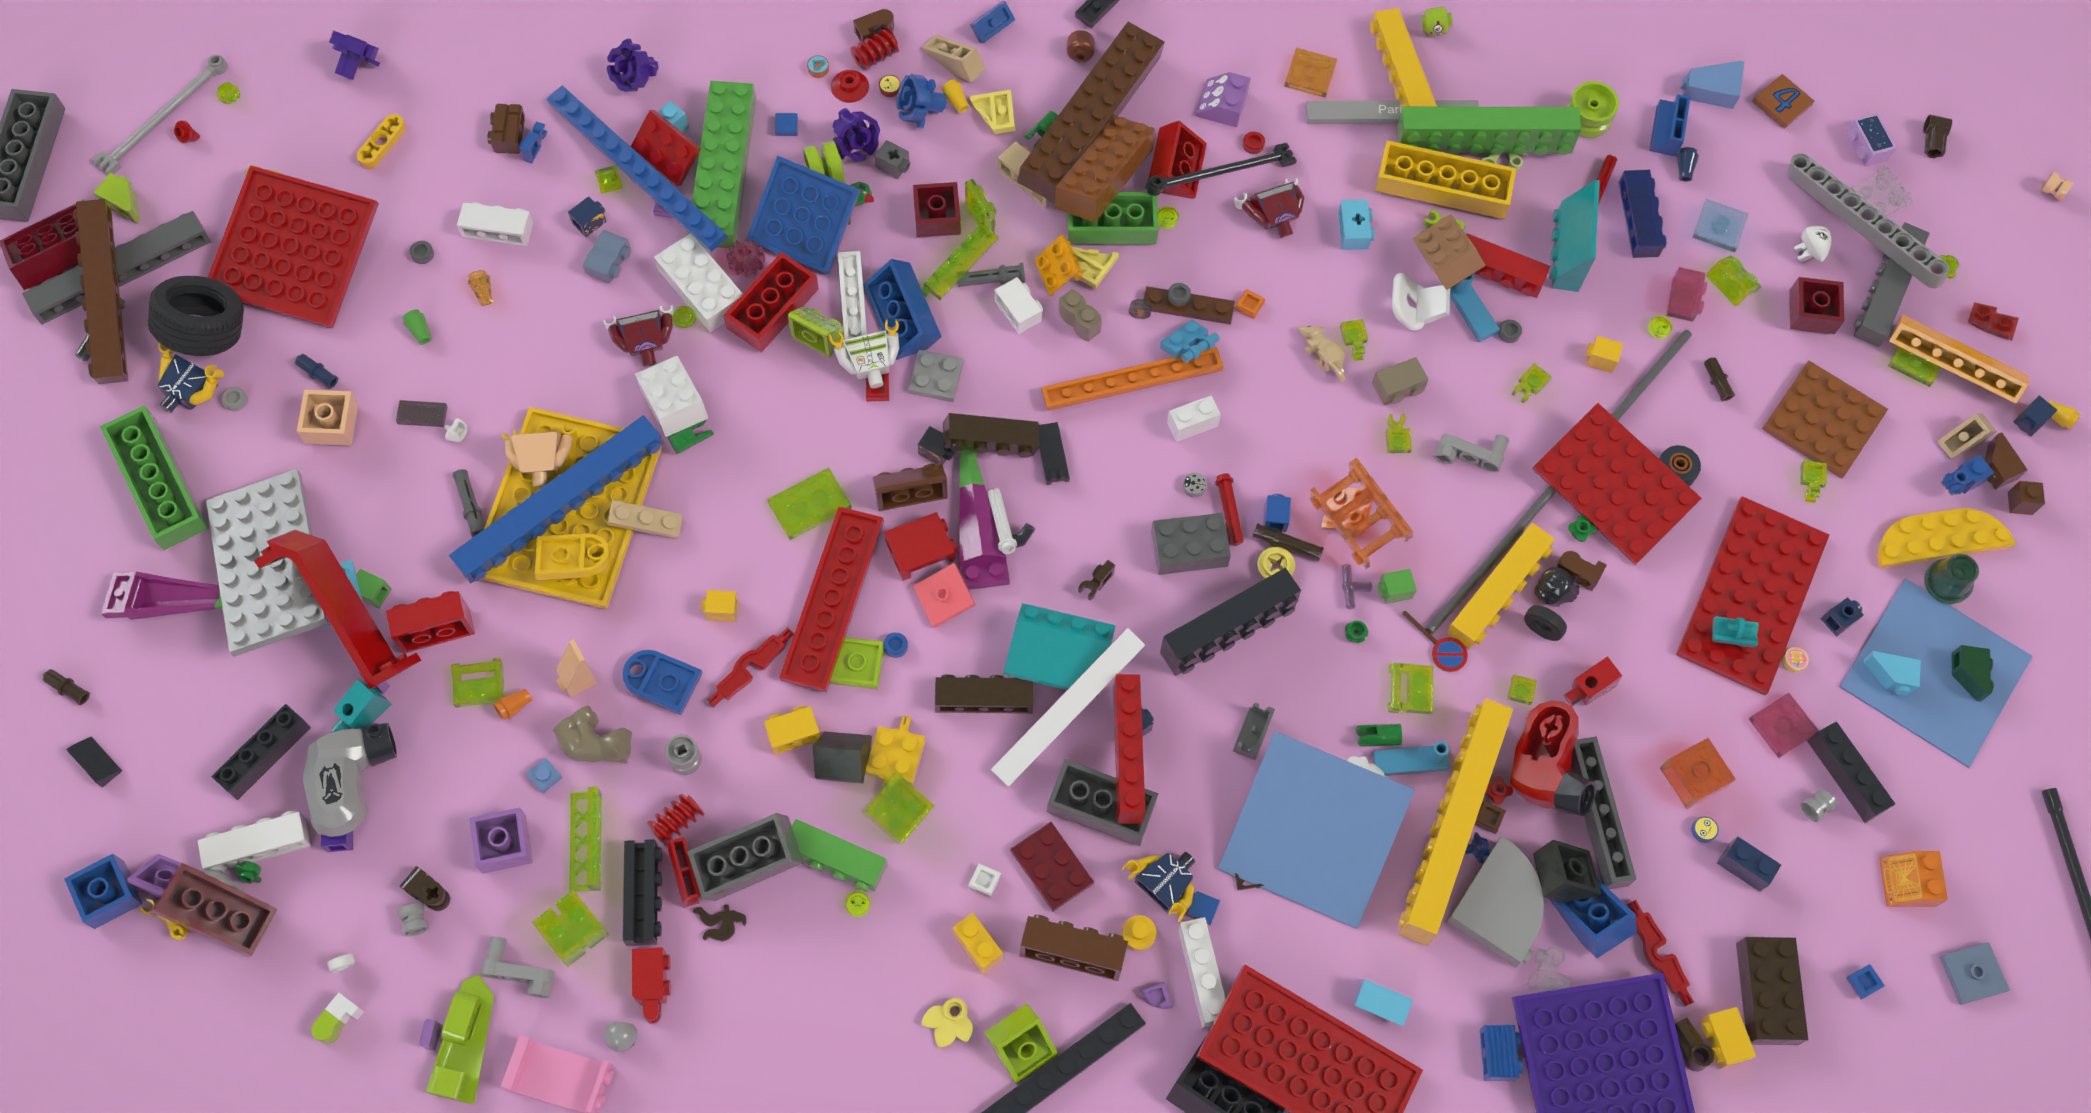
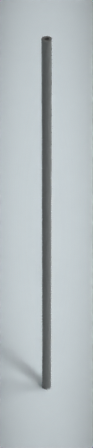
[1426,330,1692,634]

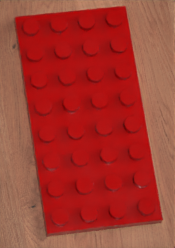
[1676,496,1830,696]
[1196,964,1423,1113]

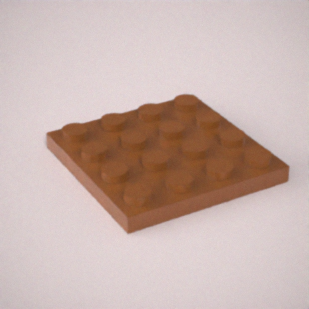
[1762,360,1888,479]

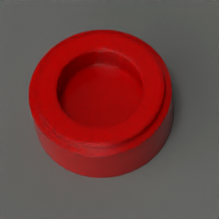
[1243,131,1265,154]

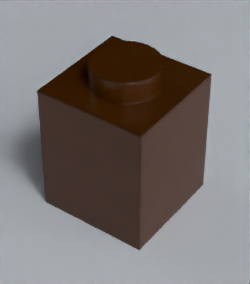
[2008,481,2045,515]

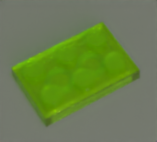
[767,468,852,540]

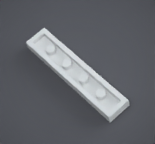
[838,251,867,340]

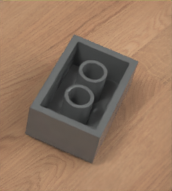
[1151,513,1231,575]

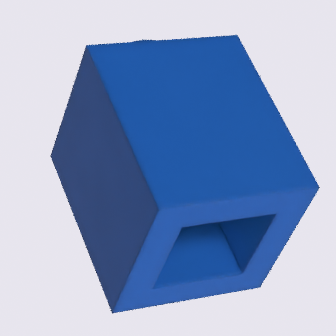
[1263,494,1291,532]

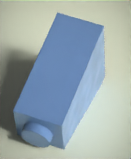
[1680,61,1744,109]

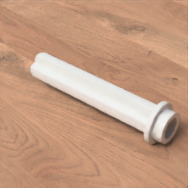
[988,488,1017,554]

